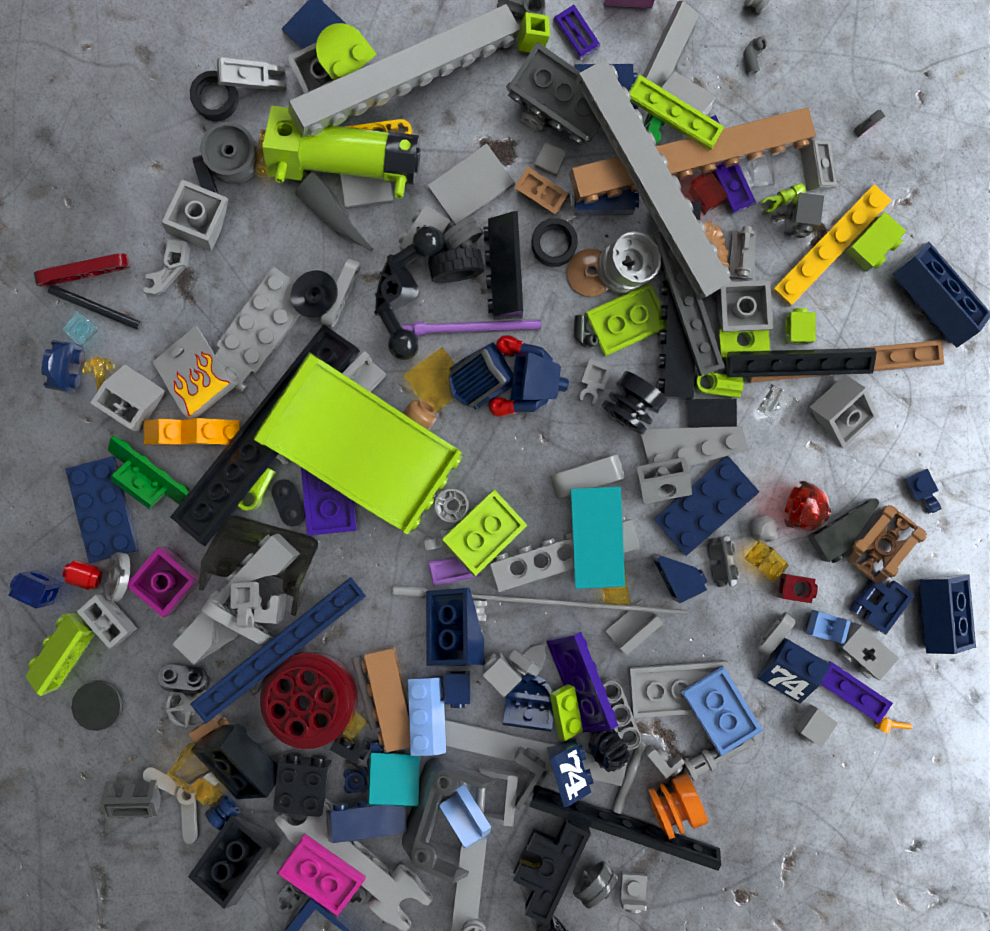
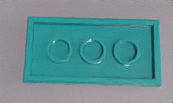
[570,487,625,589]

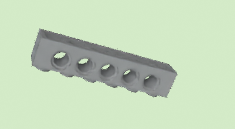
[490,516,641,592]

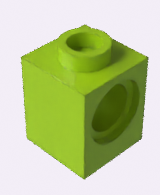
[785,308,816,345]

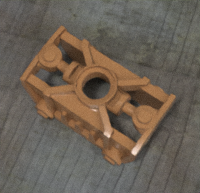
[848,505,927,584]

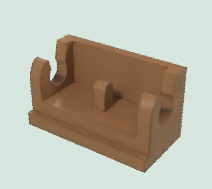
[514,166,570,214]

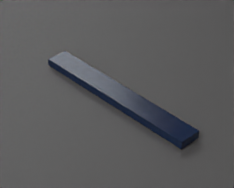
[190,577,366,724]

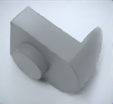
[509,644,546,676]

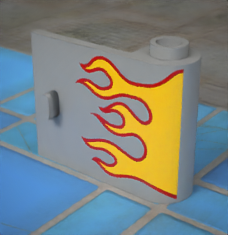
[153,326,239,419]

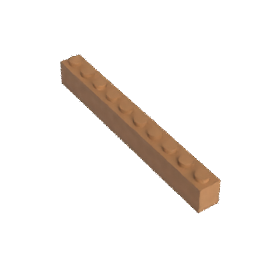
[569,107,816,204]

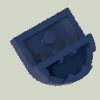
[41,340,85,394]
[502,675,554,732]

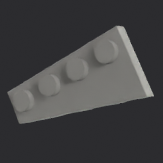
[641,426,748,466]

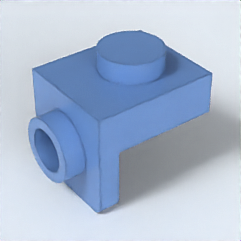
[806,610,850,644]

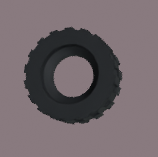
[428,248,485,283]

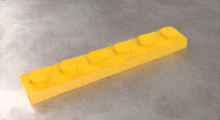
[772,184,892,306]

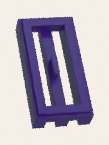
[553,4,600,60]

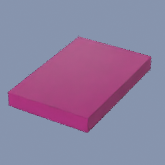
[277,834,366,916]

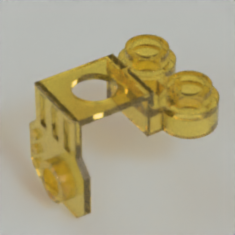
[167,742,224,806]

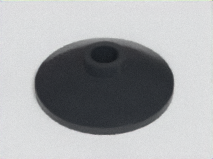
[290,270,338,318]

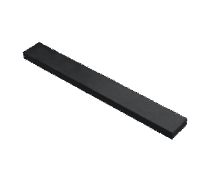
[529,786,722,871]

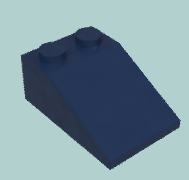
[426,588,484,667]

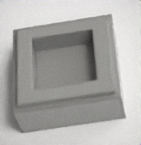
[535,142,567,176]

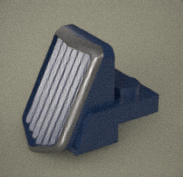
[449,342,513,410]

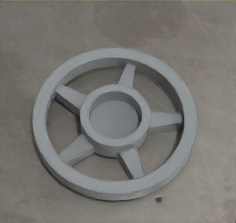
[166,689,207,729]

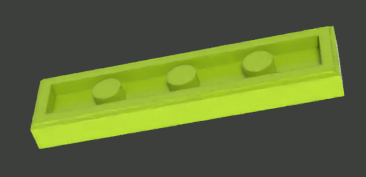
[629,74,724,150]

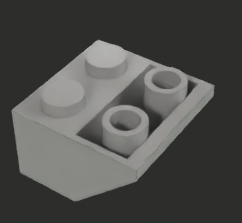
[90,364,167,432]

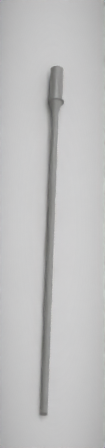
[393,586,687,615]

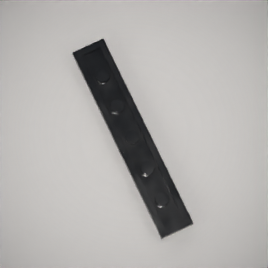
[725,348,877,378]

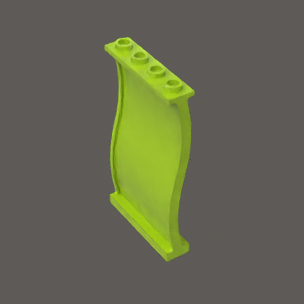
[254,352,462,535]

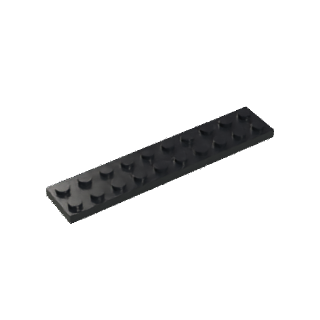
[170,324,360,546]

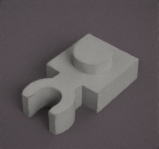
[579,359,613,405]

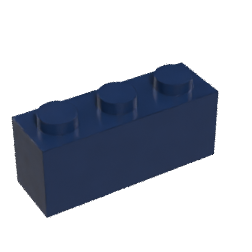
[326,800,407,843]

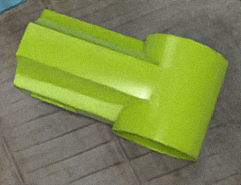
[694,372,744,398]
[238,467,276,510]

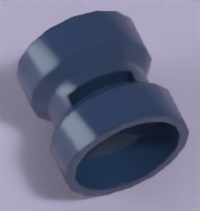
[205,795,241,830]

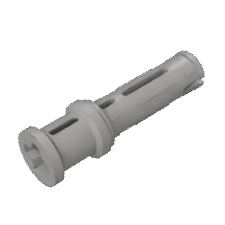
[684,737,757,781]

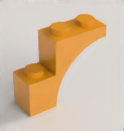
[143,418,240,446]

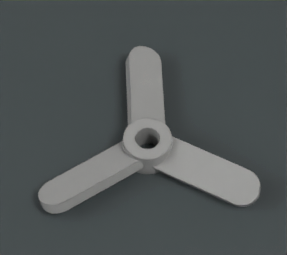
[143,767,220,844]

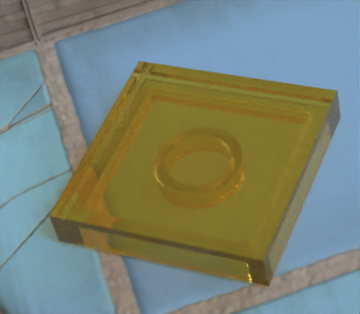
[403,347,455,414]

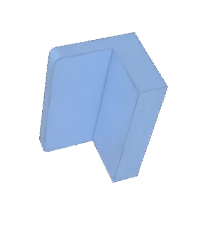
[440,785,491,848]

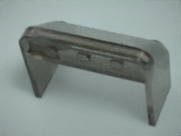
[199,516,318,616]

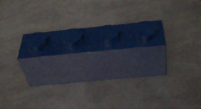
[893,242,990,348]

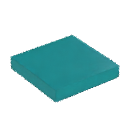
[367,753,420,807]

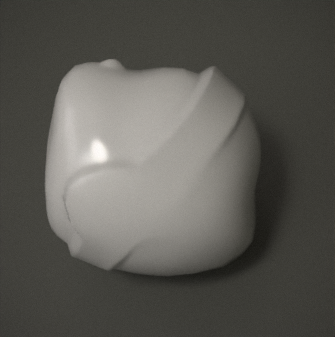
[752,516,777,542]

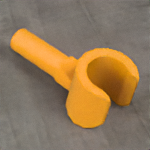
[875,717,912,734]

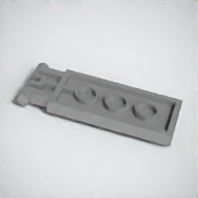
[215,266,300,393]

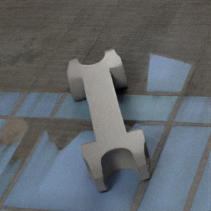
[275,798,433,931]

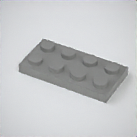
[629,661,729,718]

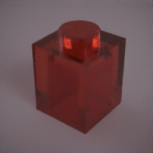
[688,172,729,216]

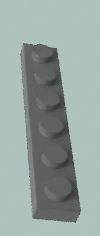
[653,231,725,376]

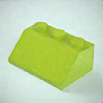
[25,612,95,696]

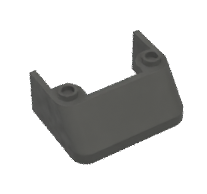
[402,757,497,883]

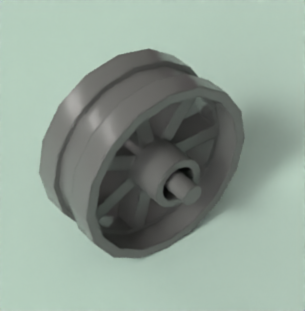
[443,217,483,252]
[573,861,618,909]

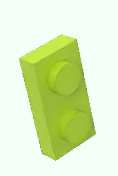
[550,684,583,741]

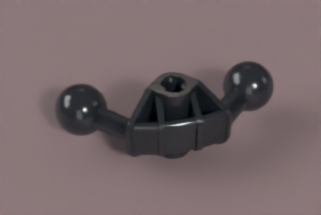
[374,226,444,360]

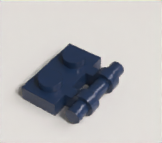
[850,570,915,635]

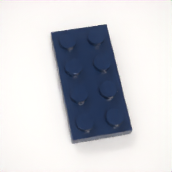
[65,456,139,563]
[653,456,759,556]

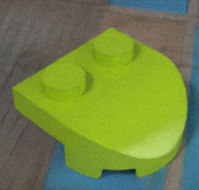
[316,23,377,81]

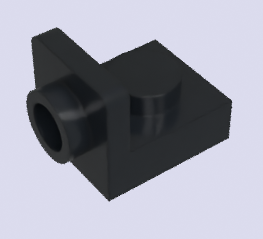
[329,736,370,764]

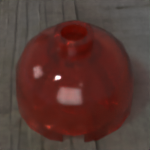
[784,481,831,532]

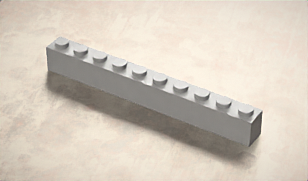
[288,4,521,137]
[576,59,732,300]

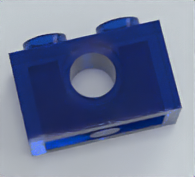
[8,570,64,609]

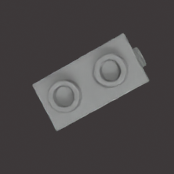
[729,226,757,279]

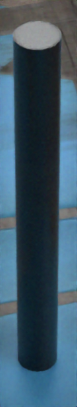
[48,284,142,330]

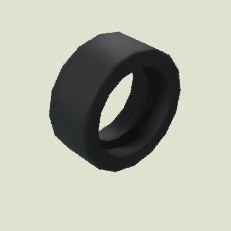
[189,70,239,121]
[531,218,578,267]

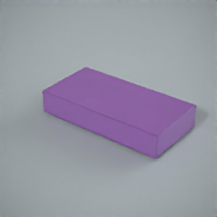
[428,556,481,586]

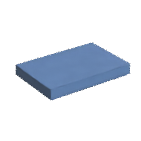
[681,665,763,756]

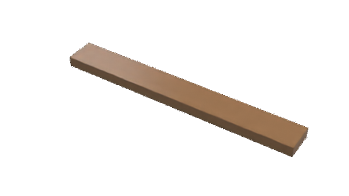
[749,340,944,383]

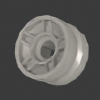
[435,489,469,523]

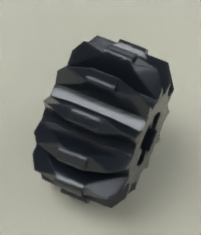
[588,730,630,772]

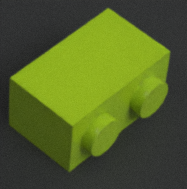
[845,212,907,271]

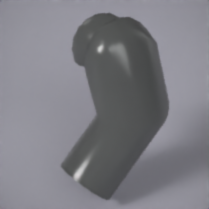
[743,37,767,75]

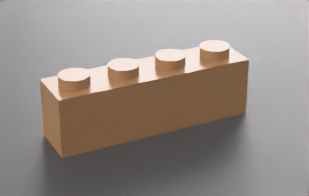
[361,646,410,753]

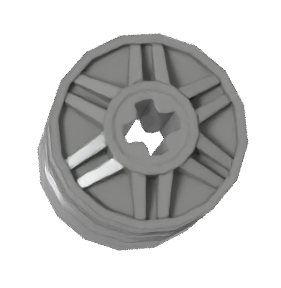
[597,231,661,293]

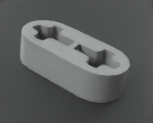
[756,612,796,656]

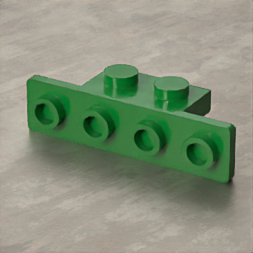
[108,436,189,510]

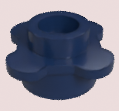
[343,768,368,794]

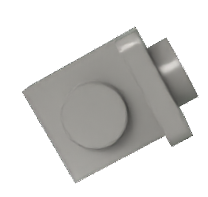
[645,745,685,779]
[620,872,647,913]

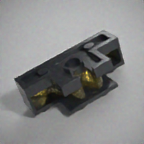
[513,819,591,925]

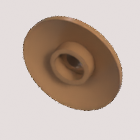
[567,249,609,297]

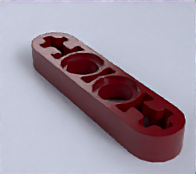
[34,253,130,287]

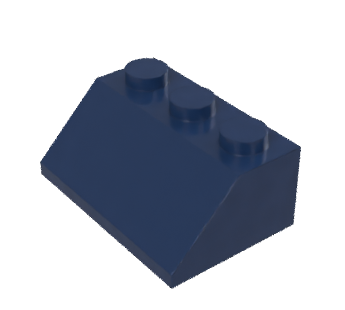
[918,574,976,654]

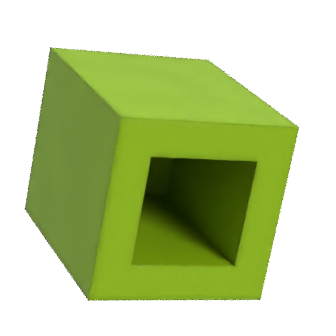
[517,12,550,53]

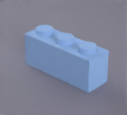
[408,677,446,756]

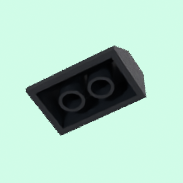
[191,724,278,799]
[188,815,280,909]

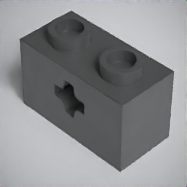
[784,192,824,239]

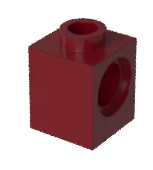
[777,573,818,603]

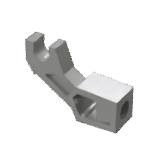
[143,239,190,296]

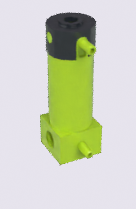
[263,105,421,198]

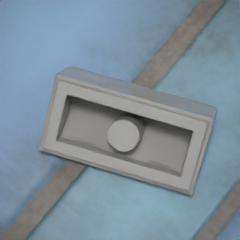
[800,139,837,191]

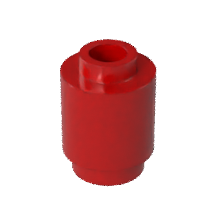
[62,560,103,590]

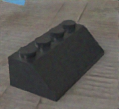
[483,211,523,320]

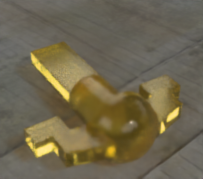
[82,356,115,391]

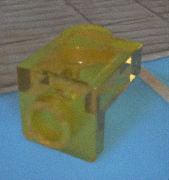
[745,542,789,583]

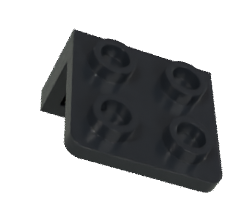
[273,752,332,817]

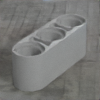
[551,455,625,499]
[601,678,641,750]

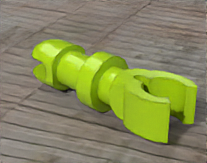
[759,183,806,213]

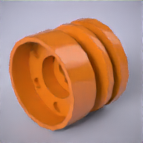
[648,773,709,840]

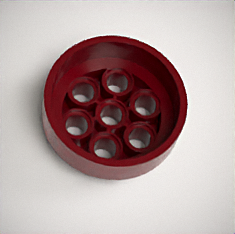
[260,652,358,749]

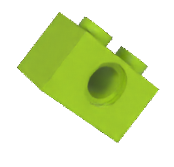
[715,328,770,360]

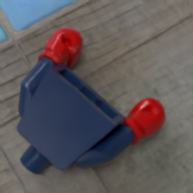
[488,335,569,417]

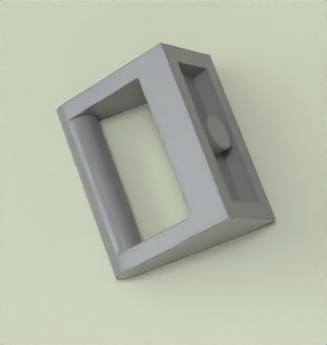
[475,768,518,826]

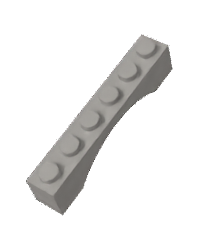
[173,533,300,665]

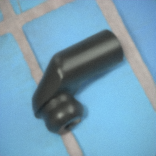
[574,315,599,349]

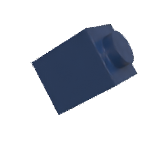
[445,671,470,708]

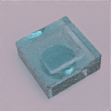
[62,311,99,347]

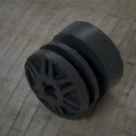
[601,371,668,435]

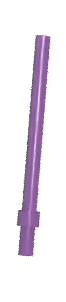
[402,320,541,336]

